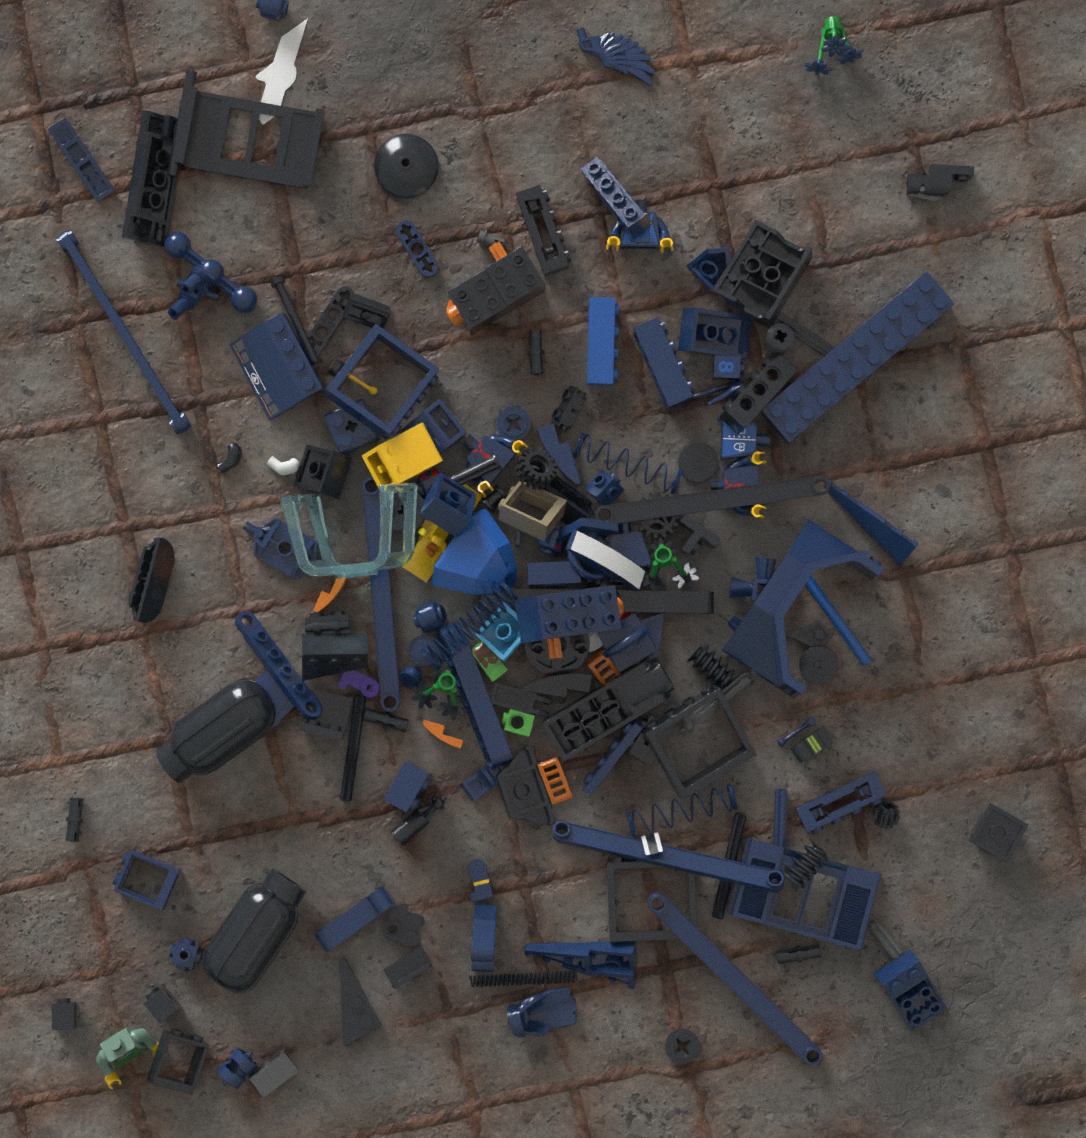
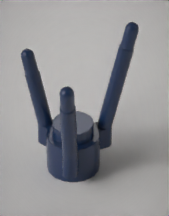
[692,380,743,421]

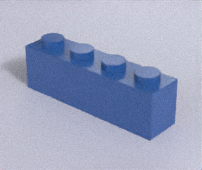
[587,297,619,386]

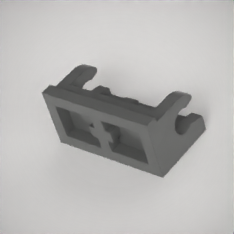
[249,1047,299,1098]

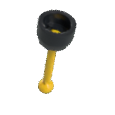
[329,358,378,395]

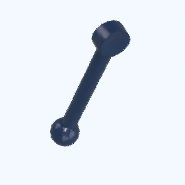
[777,717,816,747]

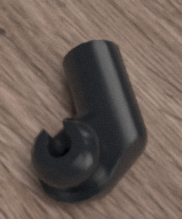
[217,443,242,473]

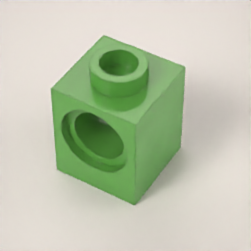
[501,709,535,737]

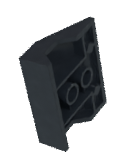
[713,220,812,329]

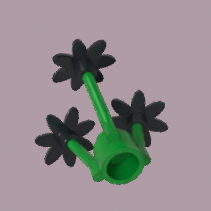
[642,537,699,591]
[411,662,465,721]

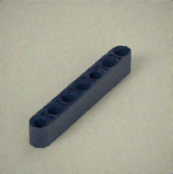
[437,621,512,768]

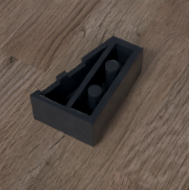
[302,633,368,681]

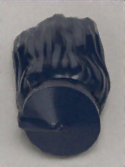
[507,988,577,1038]

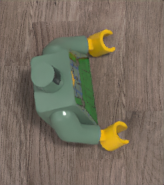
[96,1028,167,1089]

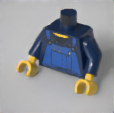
[606,199,673,253]

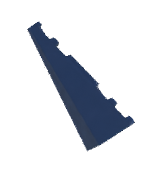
[824,479,919,566]
[524,941,638,989]

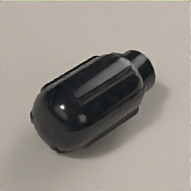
[156,678,276,783]
[202,868,307,994]

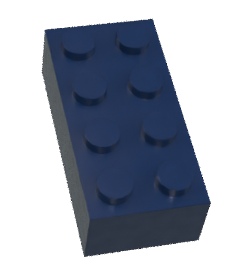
[632,317,695,411]
[383,761,433,813]

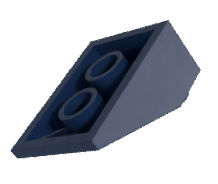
[678,307,751,360]

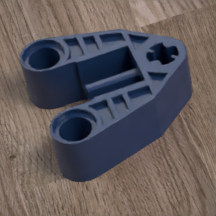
[471,904,497,972]

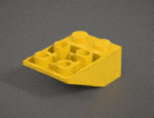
[362,423,443,494]

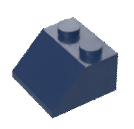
[420,473,477,537]

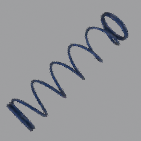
[573,432,683,494]
[626,783,738,838]

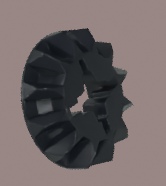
[665,1029,700,1064]

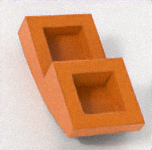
[313,574,347,613]
[423,720,464,749]

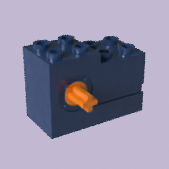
[515,585,624,659]

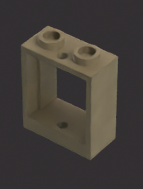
[498,481,567,541]

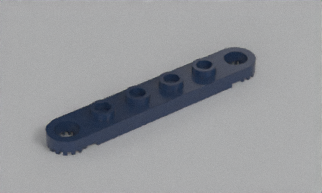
[234,611,321,720]

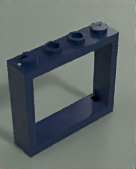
[324,324,439,441]

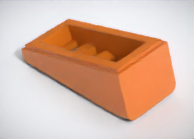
[586,649,621,684]
[537,757,572,805]

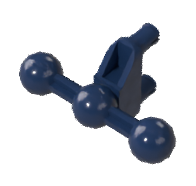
[164,232,258,320]

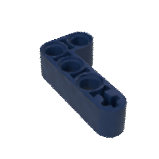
[315,885,396,952]

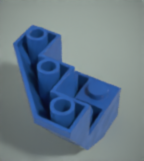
[433,509,517,595]

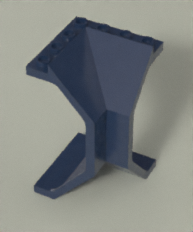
[721,519,884,698]

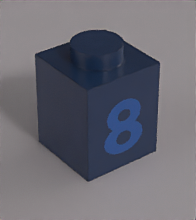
[713,355,744,381]

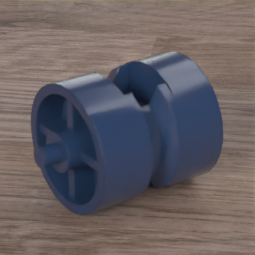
[217,1047,258,1089]

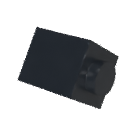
[51,998,77,1030]

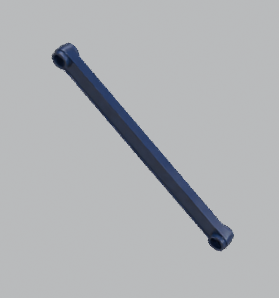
[56,230,192,435]
[362,477,400,712]
[552,821,785,893]
[648,892,822,1065]

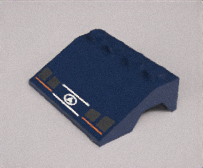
[229,312,326,421]

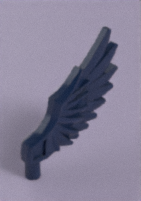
[576,28,655,86]

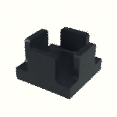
[969,803,1029,863]

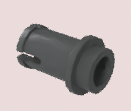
[476,230,505,247]

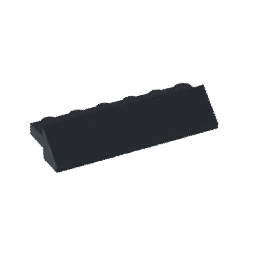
[122,110,177,247]

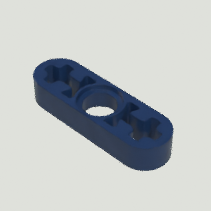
[396,220,438,278]

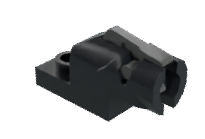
[906,164,974,202]

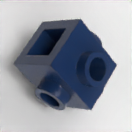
[585,469,624,506]
[169,938,202,971]

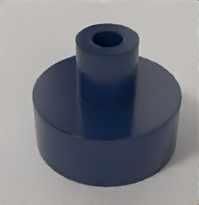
[399,666,422,689]

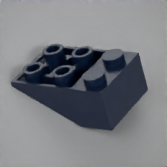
[391,398,467,455]
[874,950,947,1031]

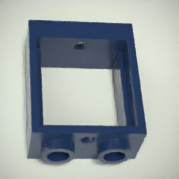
[528,561,585,587]
[112,849,181,910]

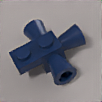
[729,557,794,605]

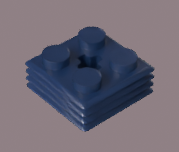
[324,399,380,455]

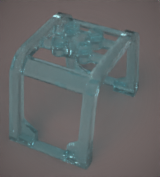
[280,483,418,579]

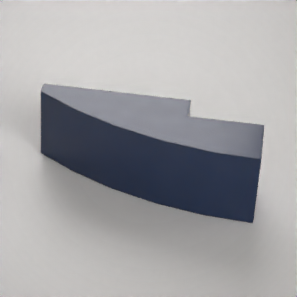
[537,423,581,486]

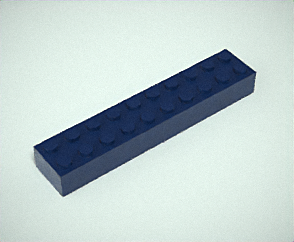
[760,271,955,445]

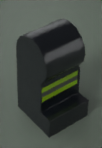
[790,726,834,763]

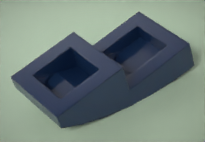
[460,764,504,802]

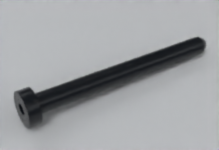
[270,276,319,365]

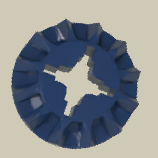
[496,407,531,441]

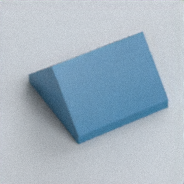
[475,602,521,662]

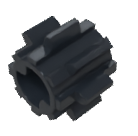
[873,800,900,829]

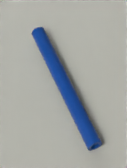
[805,575,872,666]

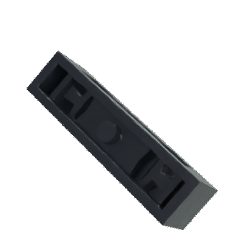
[516,184,571,277]

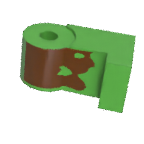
[471,641,508,682]

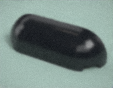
[520,468,595,525]
[129,537,175,623]

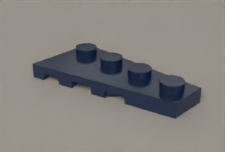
[583,716,643,796]

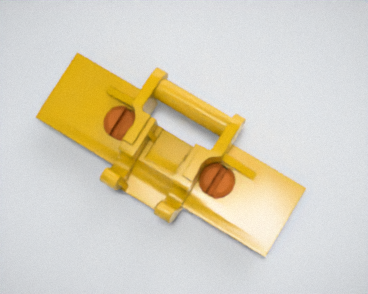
[402,484,482,583]

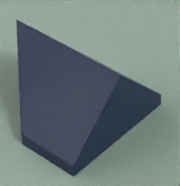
[686,247,730,291]

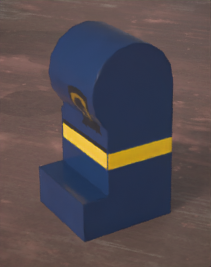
[467,859,493,902]

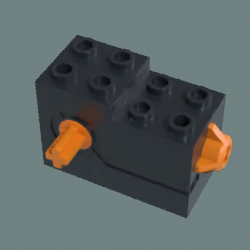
[446,241,545,336]

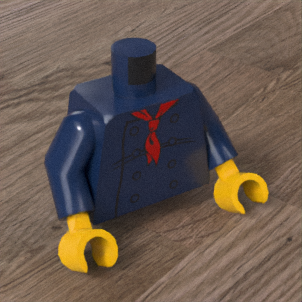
[462,434,528,497]
[710,452,767,519]

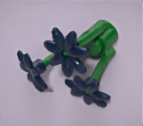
[805,16,864,75]

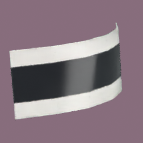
[641,832,663,855]

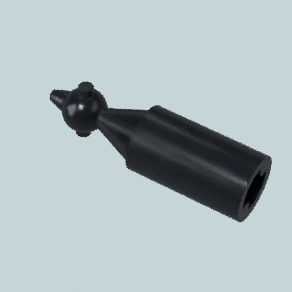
[391,795,447,846]

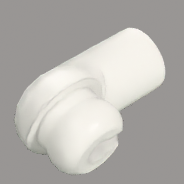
[266,456,300,476]

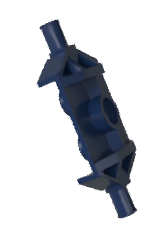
[242,518,329,579]

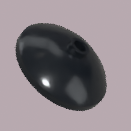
[374,134,438,198]

